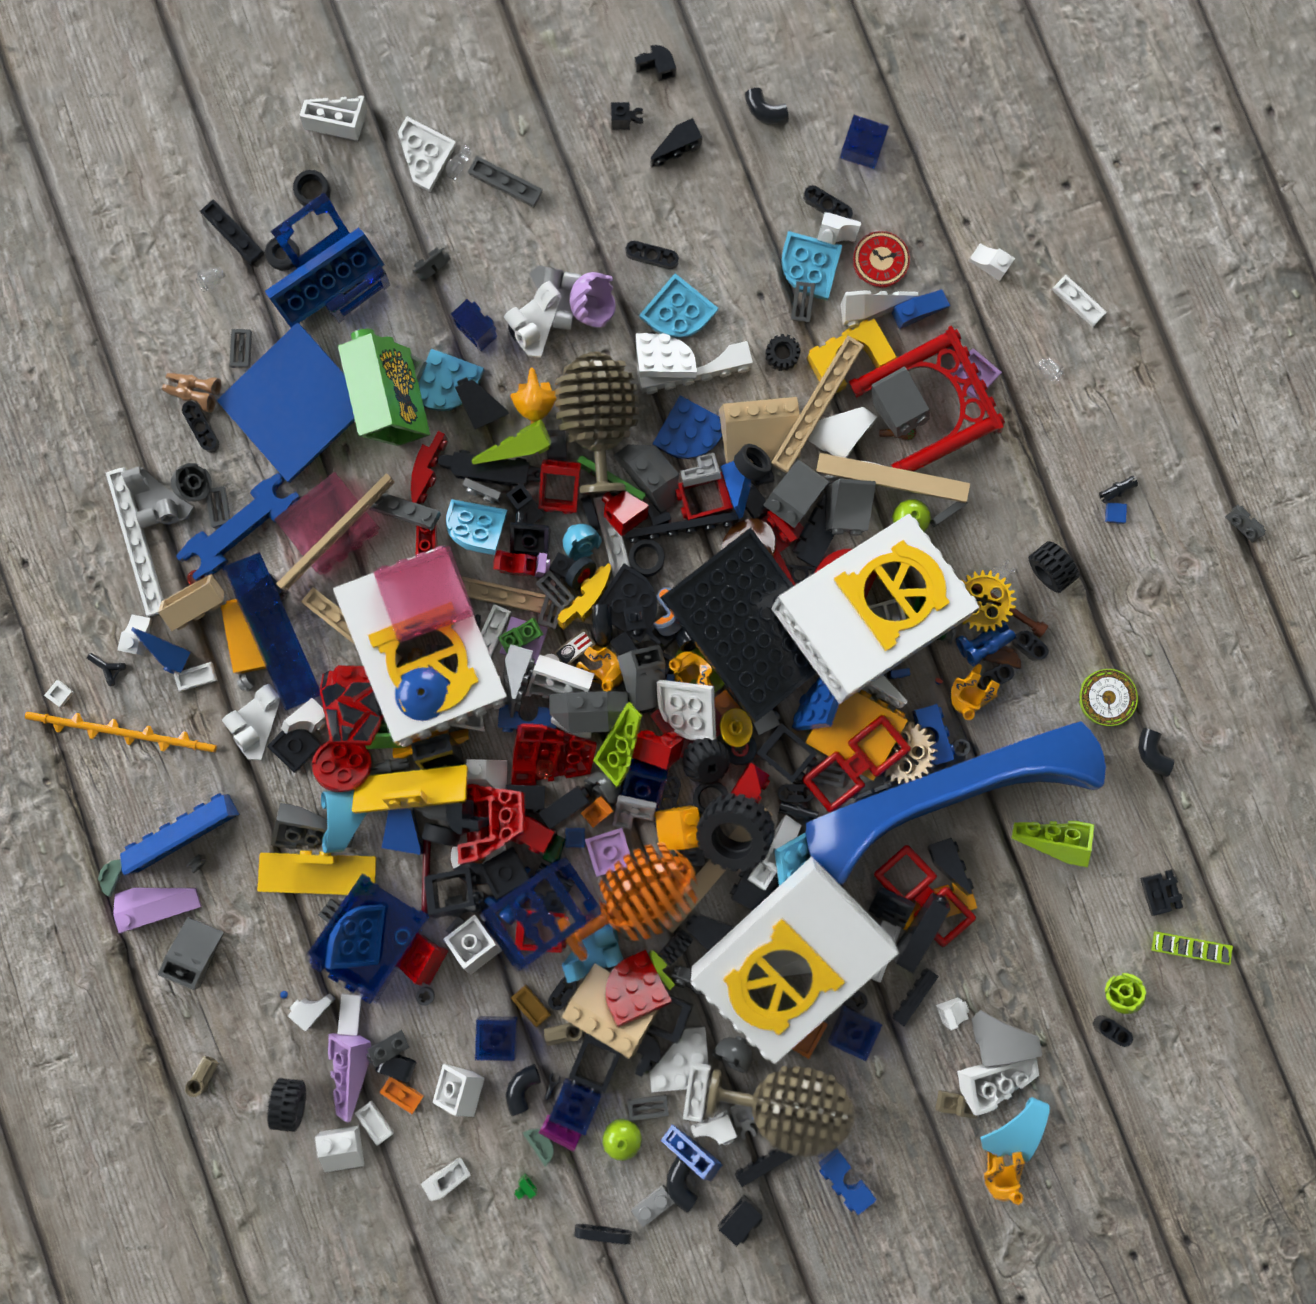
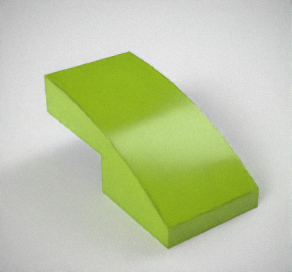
[648,950,675,990]

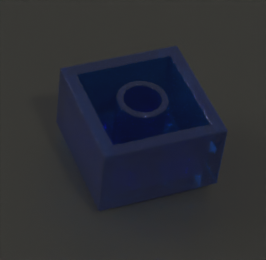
[839,115,889,169]
[450,299,497,352]
[621,758,669,811]
[828,1005,882,1062]
[475,1016,518,1061]
[549,1078,601,1135]

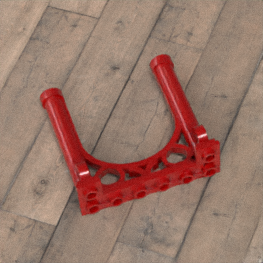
[848,325,1005,472]

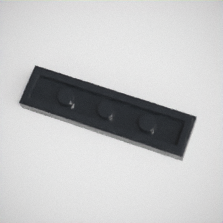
[199,199,265,266]

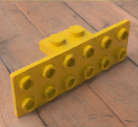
[352,765,468,814]
[257,850,377,896]

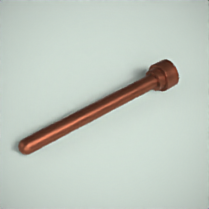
[971,585,1049,638]

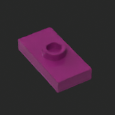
[539,1114,583,1152]

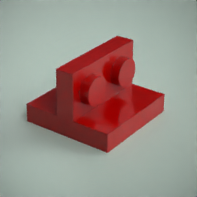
[761,511,804,553]
[399,933,449,986]

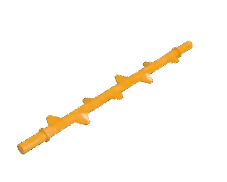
[25,712,217,753]

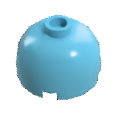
[562,524,602,561]

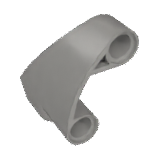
[529,265,582,331]
[122,466,194,528]
[971,1010,1042,1066]

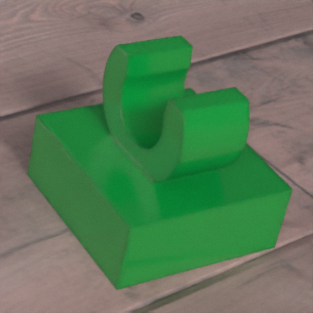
[514,1173,538,1200]

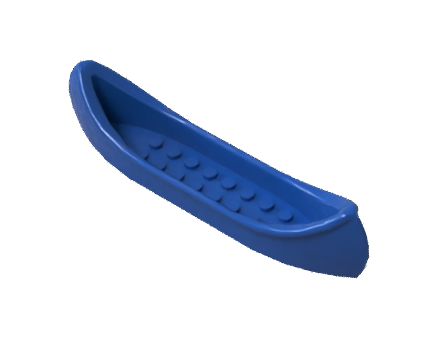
[806,721,1106,885]

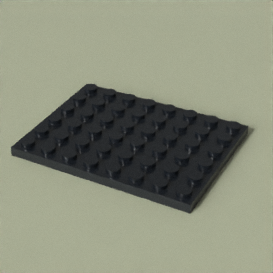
[660,528,817,723]

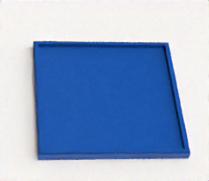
[216,322,355,483]

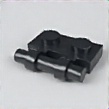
[1140,869,1183,916]
[868,886,916,928]

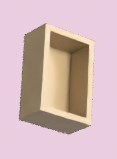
[158,573,224,631]

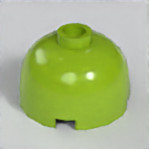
[892,499,931,532]
[1105,973,1146,1014]
[602,1119,642,1161]

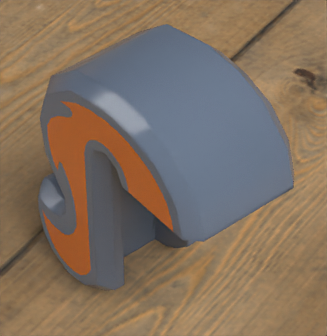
[653,587,682,636]

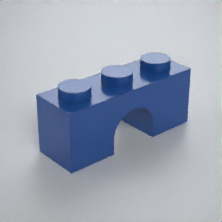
[498,704,557,733]
[912,704,955,765]
[818,1148,876,1215]

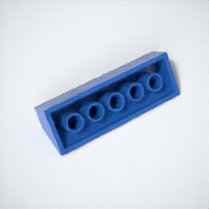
[265,227,385,328]
[120,793,240,875]

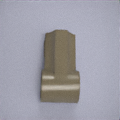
[544,1023,584,1046]
[185,1055,219,1097]

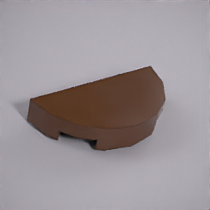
[983,646,1021,669]

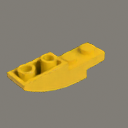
[557,563,612,630]

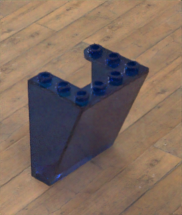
[307,873,429,1004]

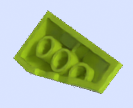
[471,419,551,464]
[593,702,642,787]
[1011,821,1094,868]

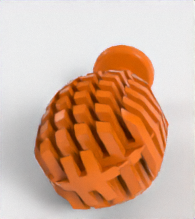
[557,842,698,962]

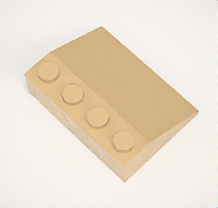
[719,397,801,464]
[562,963,659,1058]

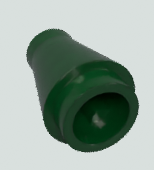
[542,835,566,865]

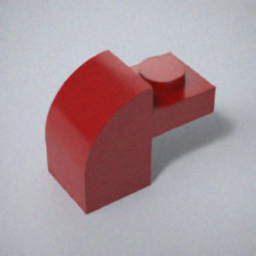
[493,550,537,576]

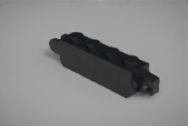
[438,450,541,487]

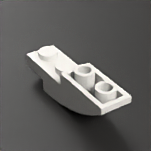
[748,814,802,890]

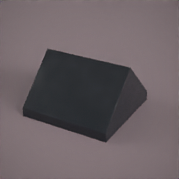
[510,522,551,559]

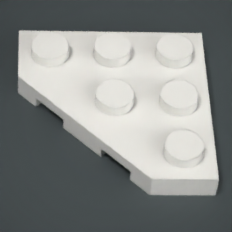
[398,117,457,192]
[650,1026,710,1092]

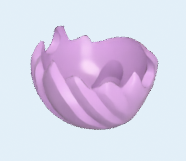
[570,272,616,327]

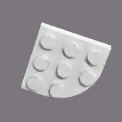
[635,333,697,378]
[657,680,716,741]

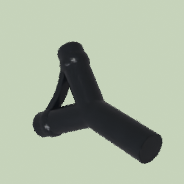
[86,653,126,687]

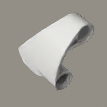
[504,281,561,358]
[808,407,878,458]
[222,683,281,760]

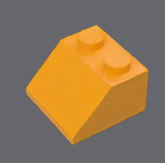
[654,805,699,850]

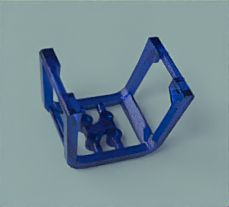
[270,192,391,323]
[480,857,601,972]

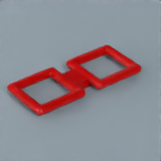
[802,715,911,813]
[874,845,976,947]

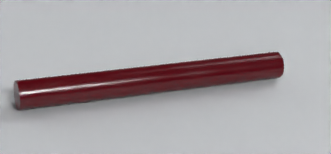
[421,840,431,918]

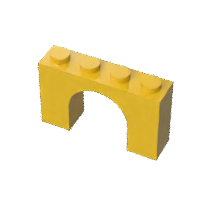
[807,319,896,394]

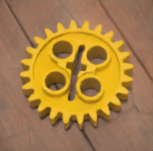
[961,570,1016,633]

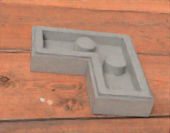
[680,453,721,487]
[613,795,657,829]

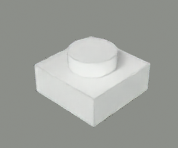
[44,680,74,707]

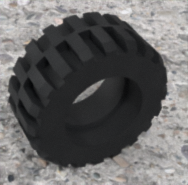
[696,793,775,872]

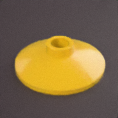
[720,708,753,747]

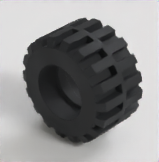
[1028,541,1079,593]
[267,1078,306,1132]

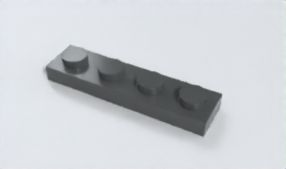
[468,155,543,208]
[369,493,441,531]

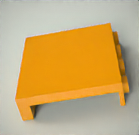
[805,689,908,781]

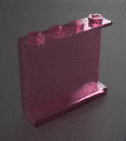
[274,472,380,575]
[373,545,475,642]

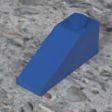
[891,289,950,330]
[721,461,751,519]
[131,627,191,674]
[661,1124,723,1181]

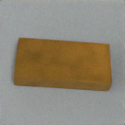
[511,984,551,1028]

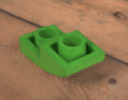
[498,618,544,653]

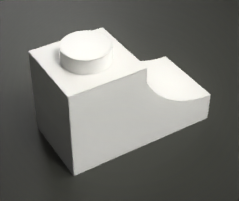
[817,212,861,245]
[969,243,1015,281]
[117,615,153,656]
[281,698,326,734]
[288,993,336,1031]
[936,997,969,1030]
[691,1110,737,1145]
[421,1158,471,1201]

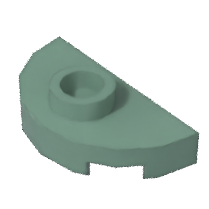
[98,859,123,897]
[523,1129,554,1166]

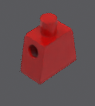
[602,491,649,536]

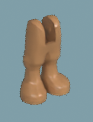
[162,373,221,413]

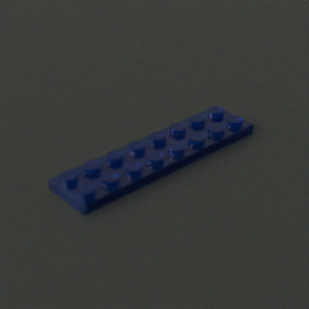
[222,552,321,711]

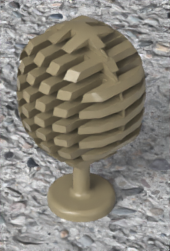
[555,352,639,494]
[706,1065,854,1157]

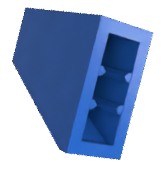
[381,808,423,855]

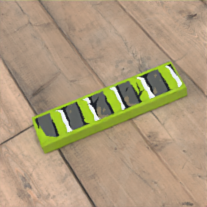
[1151,931,1233,965]

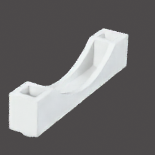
[637,341,753,394]

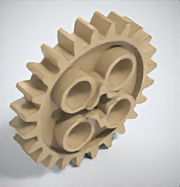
[884,722,938,784]

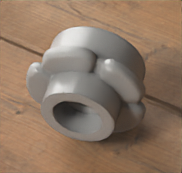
[237,673,255,691]

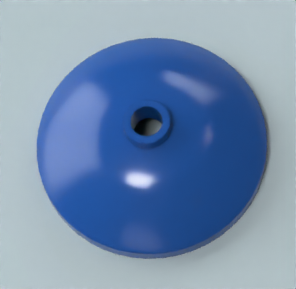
[395,665,450,721]

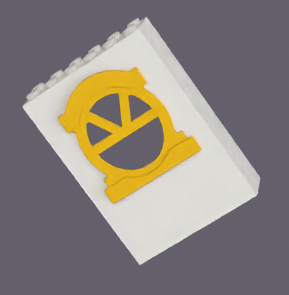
[771,513,979,704]
[333,545,507,747]
[691,857,898,1064]

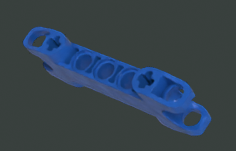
[176,473,301,581]

